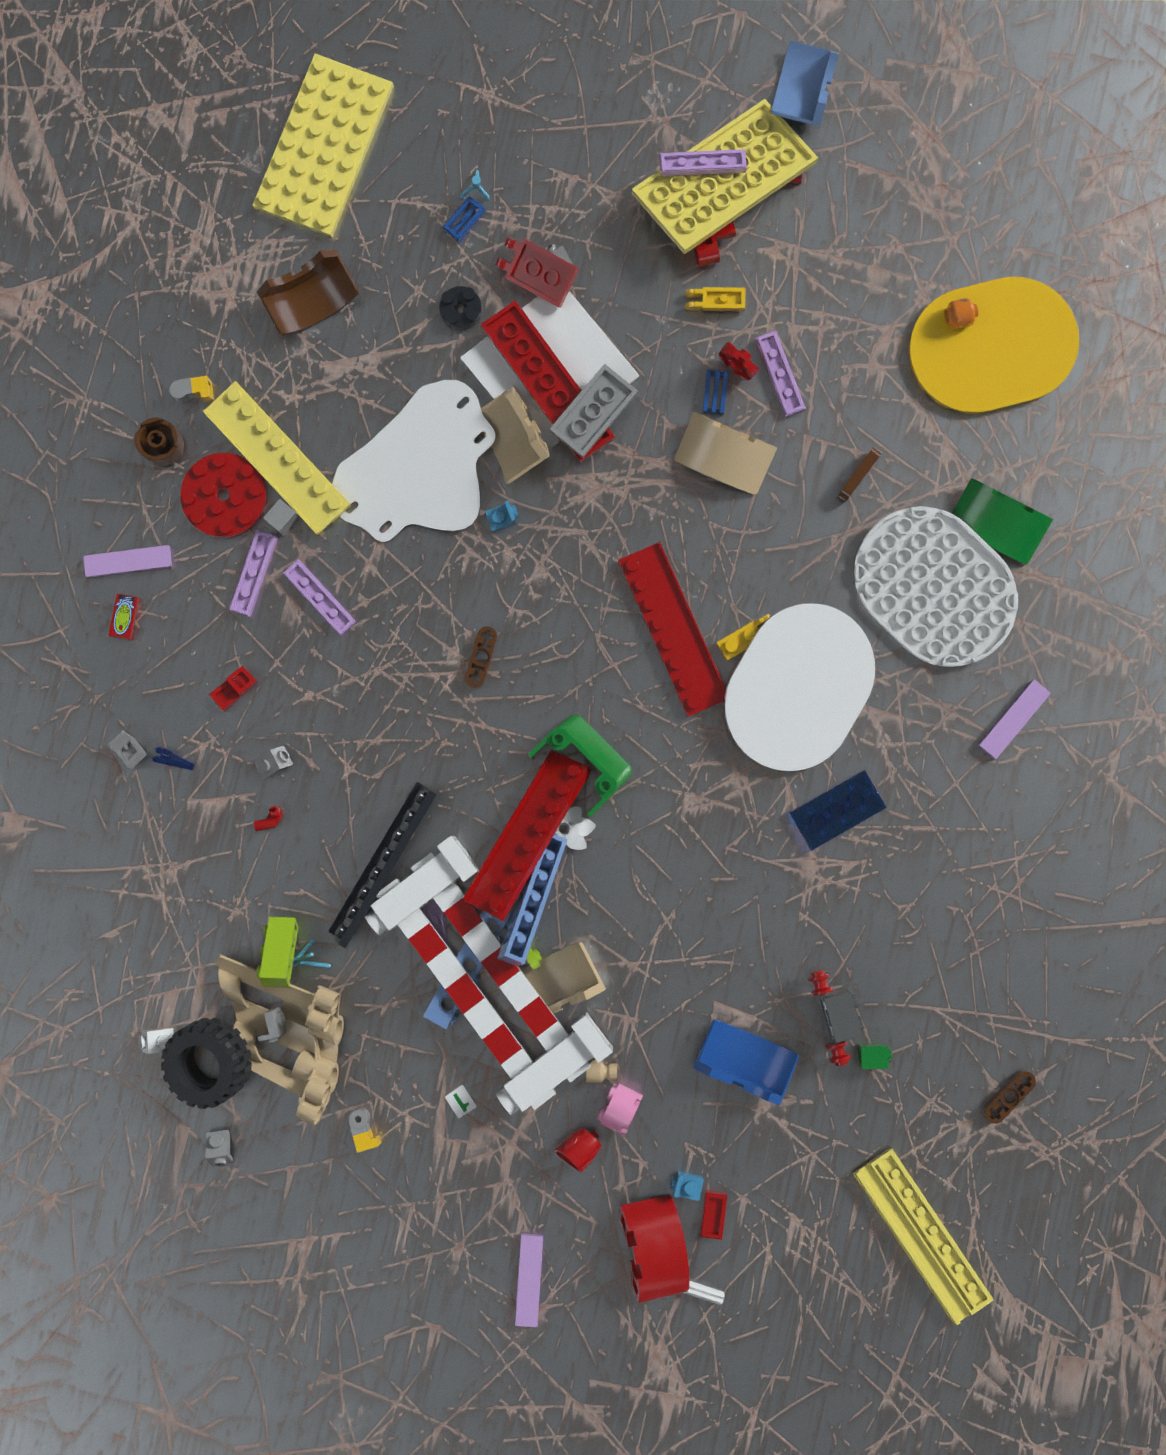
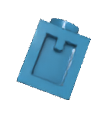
[485,500,519,533]
[670,1171,704,1201]

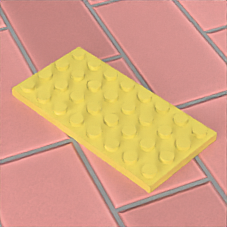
[252,54,394,238]
[632,99,818,254]

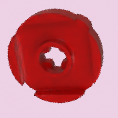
[718,342,759,380]

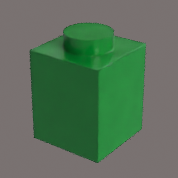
[858,1043,892,1069]

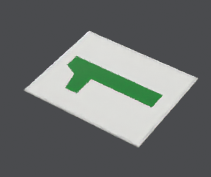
[445,1085,477,1119]

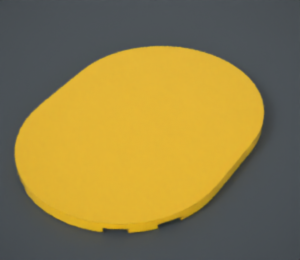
[909,277,1079,414]

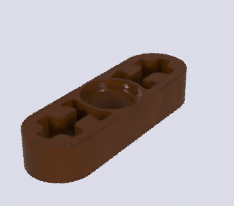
[837,447,882,503]
[465,626,497,688]
[983,1070,1036,1124]

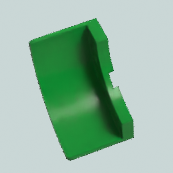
[951,478,1053,565]

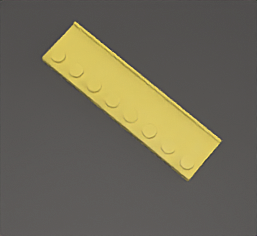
[203,381,351,535]
[852,1147,994,1325]

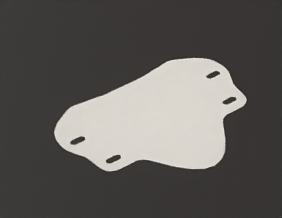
[332,380,495,542]

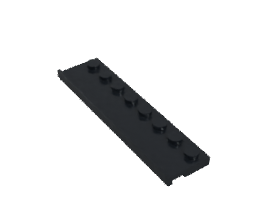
[328,782,437,949]

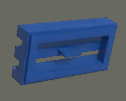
[442,196,486,243]
[703,369,728,415]

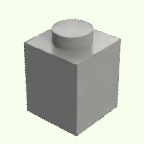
[263,499,300,536]

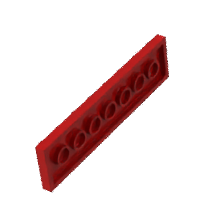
[481,300,615,463]

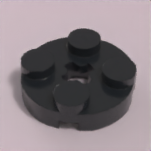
[439,286,482,330]

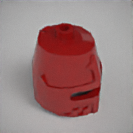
[554,1127,602,1173]

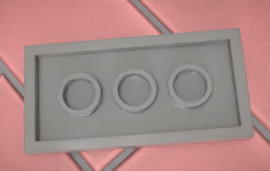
[549,364,638,458]

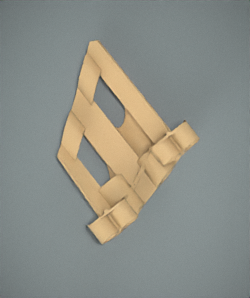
[215,955,344,1125]

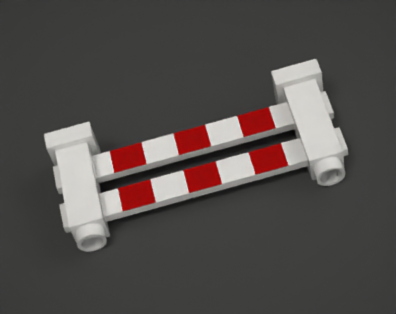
[365,836,613,1115]

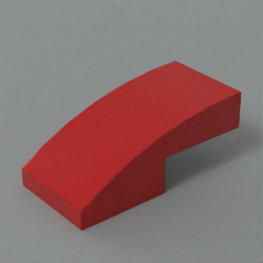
[209,665,257,712]

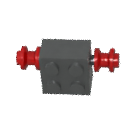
[807,969,864,1066]

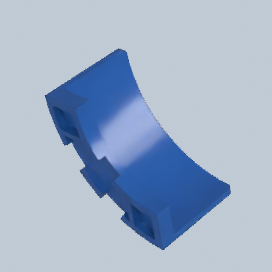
[693,1019,799,1105]

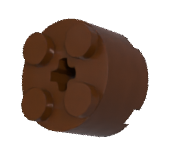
[134,417,184,466]

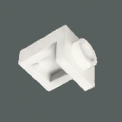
[139,1028,174,1054]

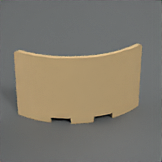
[481,386,549,484]
[674,412,777,495]
[521,942,606,1014]

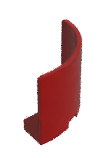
[619,1195,690,1303]

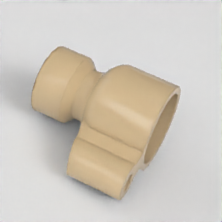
[586,1058,617,1083]

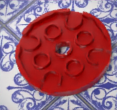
[180,453,267,538]

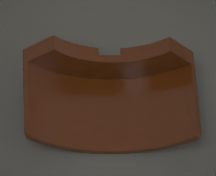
[257,249,359,335]

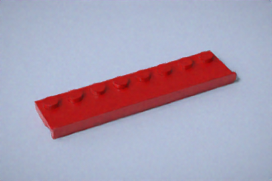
[618,541,726,717]
[463,750,592,921]

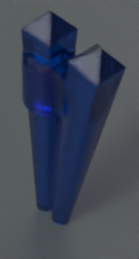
[152,747,194,770]

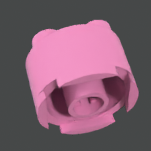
[597,1083,643,1136]

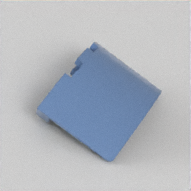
[771,41,839,126]

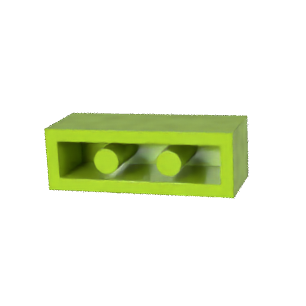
[257,917,299,988]

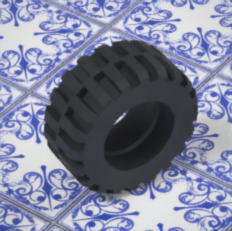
[161,1018,252,1109]

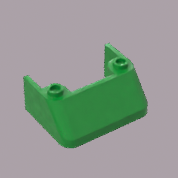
[528,715,632,817]

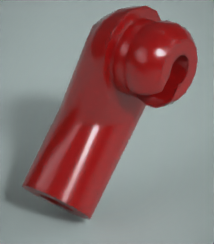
[254,806,282,832]

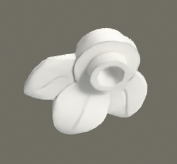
[555,807,596,850]

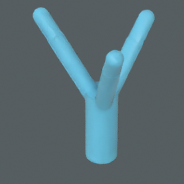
[459,170,490,200]
[292,939,331,968]

